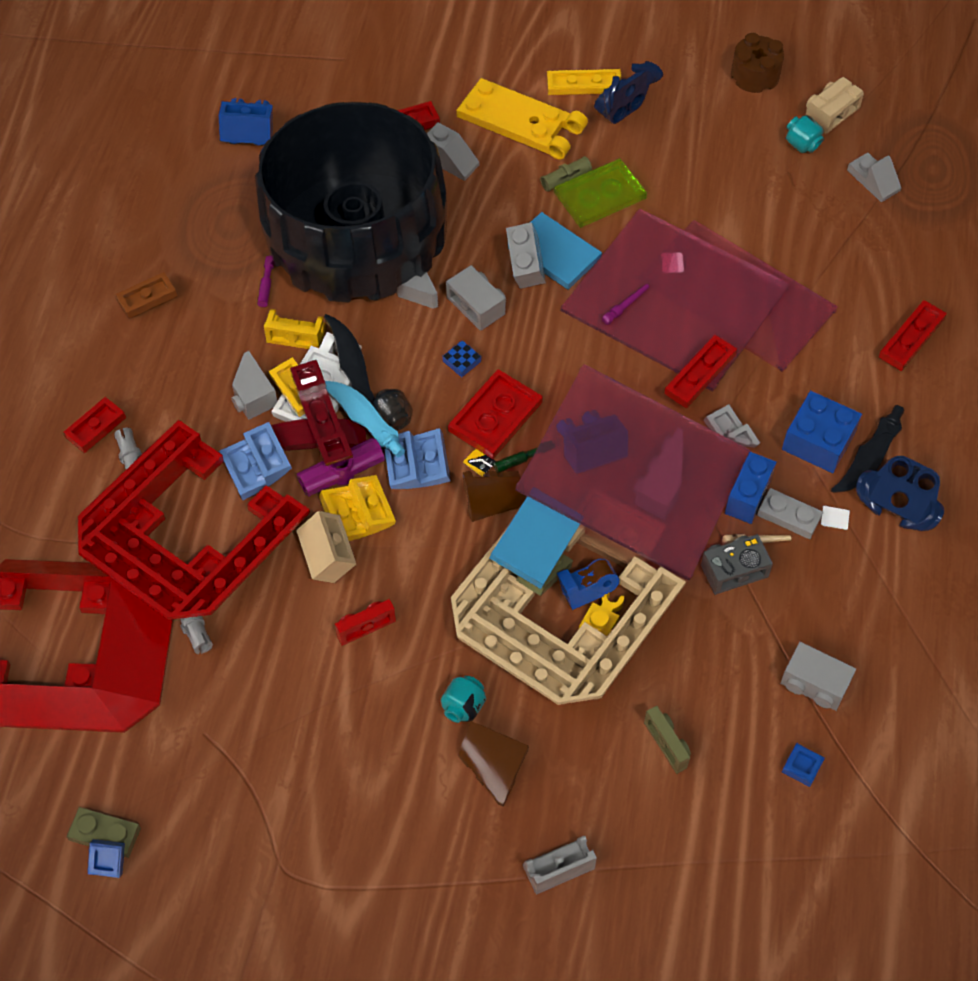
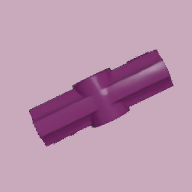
[297,438,385,497]

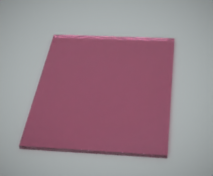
[560,209,790,392]
[515,364,751,581]

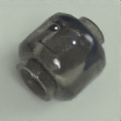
[372,389,413,431]

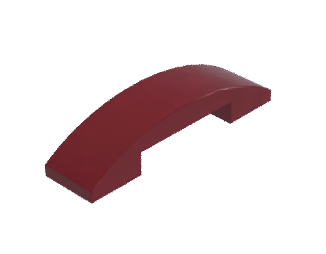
[290,359,353,466]
[271,418,366,451]

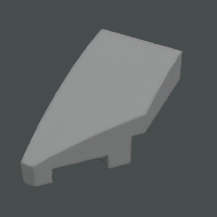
[704,404,760,448]

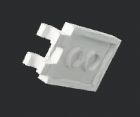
[272,332,362,422]

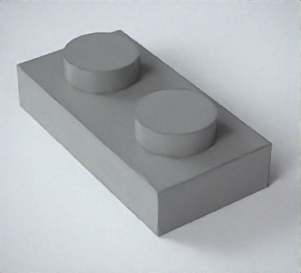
[757,488,823,539]

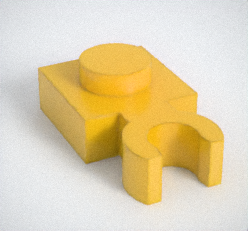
[579,593,624,636]

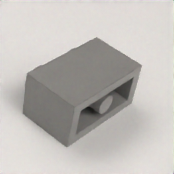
[506,222,546,289]
[446,265,506,331]
[780,642,856,711]

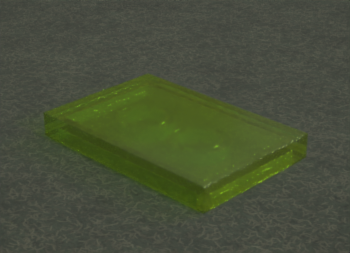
[554,158,647,228]

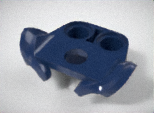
[594,61,663,124]
[856,456,944,531]

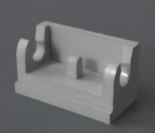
[523,835,597,895]

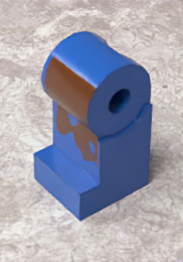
[557,559,619,610]

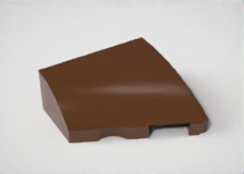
[463,471,526,522]
[458,721,529,807]

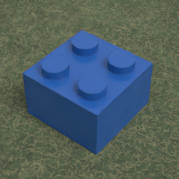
[782,390,862,473]

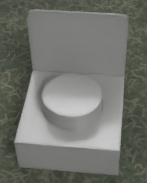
[847,153,901,202]

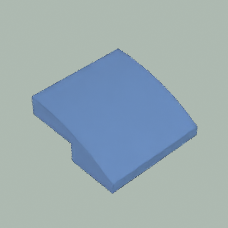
[219,422,292,500]
[384,428,451,489]

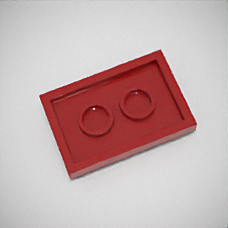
[448,369,543,459]

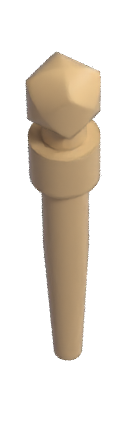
[722,534,791,545]

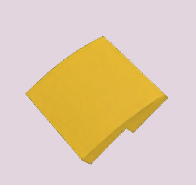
[319,475,396,541]

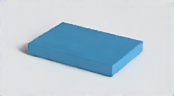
[508,212,602,290]
[489,488,584,589]

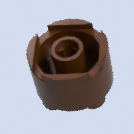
[731,33,784,93]

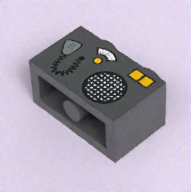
[701,534,773,595]

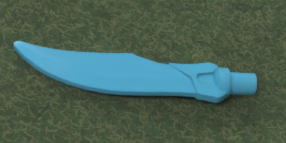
[325,381,405,458]

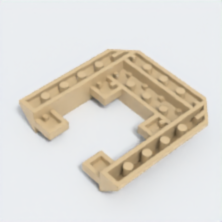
[451,490,686,705]

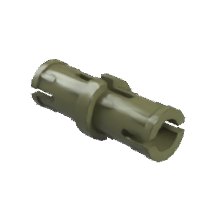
[540,156,592,192]

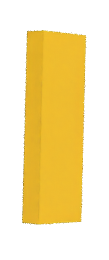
[547,69,621,95]

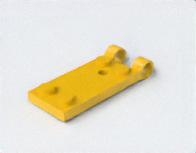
[457,78,588,160]

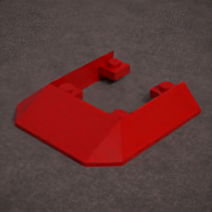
[78,420,310,620]
[0,559,174,733]

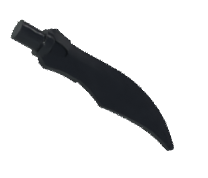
[324,314,375,407]
[831,405,905,493]

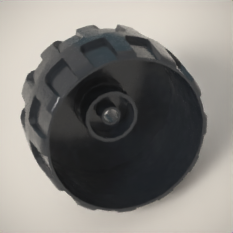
[255,102,447,303]

